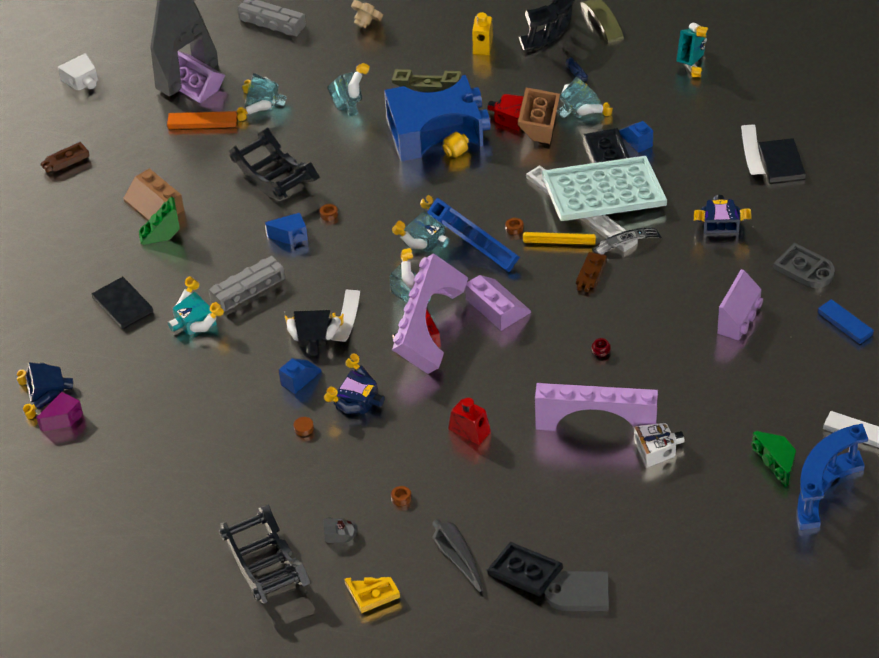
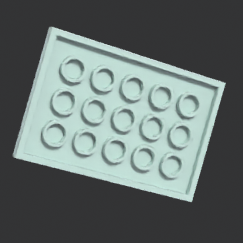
[542,156,667,221]

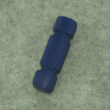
[566,57,588,82]

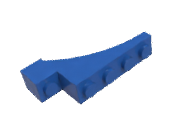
[427,197,520,272]

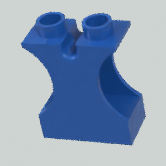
[384,75,491,161]

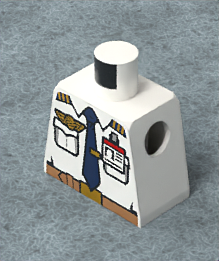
[634,423,685,468]

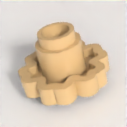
[351,0,383,29]

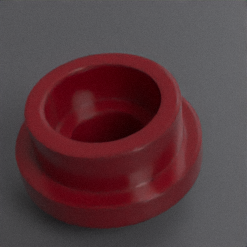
[591,338,611,356]

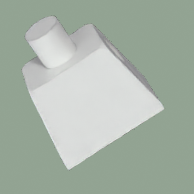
[58,54,98,91]

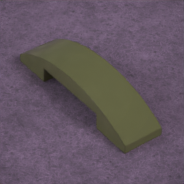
[581,0,624,43]
[391,69,462,92]

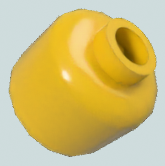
[442,132,469,158]

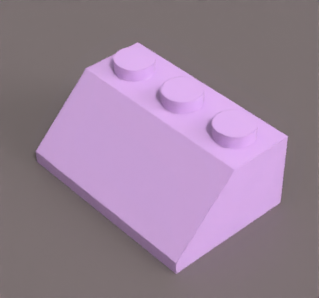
[178,51,225,103]
[717,269,763,341]
[465,275,531,331]

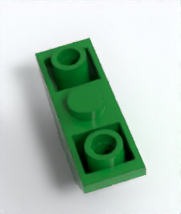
[138,197,180,245]
[751,431,796,486]

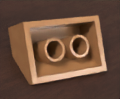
[518,88,560,144]
[123,168,184,221]

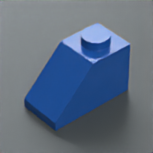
[619,121,653,153]
[265,213,308,245]
[279,358,322,394]

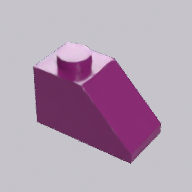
[36,392,83,432]

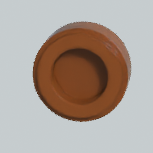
[320,204,338,221]
[505,218,524,235]
[293,417,314,436]
[391,486,412,506]

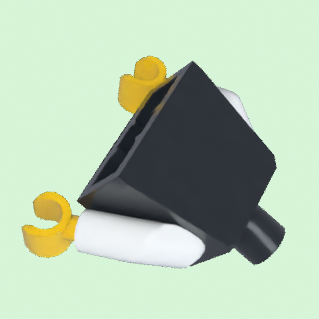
[285,310,344,355]

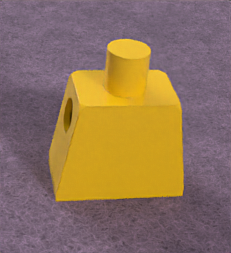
[472,12,493,55]

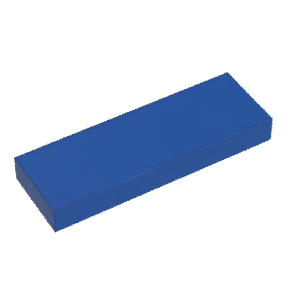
[818,299,874,344]

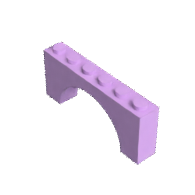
[392,253,468,374]
[535,383,658,431]

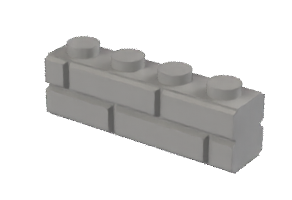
[238,0,306,37]
[209,256,285,312]

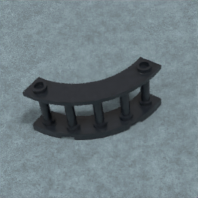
[519,0,575,51]
[229,128,320,200]
[219,504,310,604]

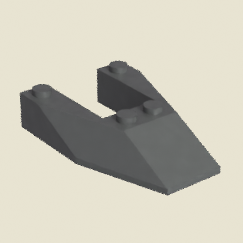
[150,0,218,97]

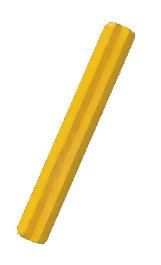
[523,232,596,245]

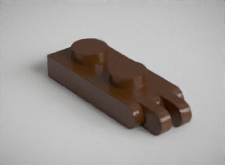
[40,142,90,172]
[576,252,607,293]

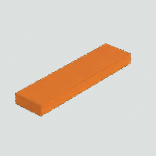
[167,111,238,129]

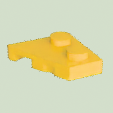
[344,577,400,613]

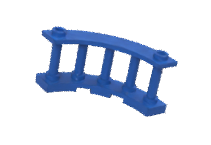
[797,423,868,530]

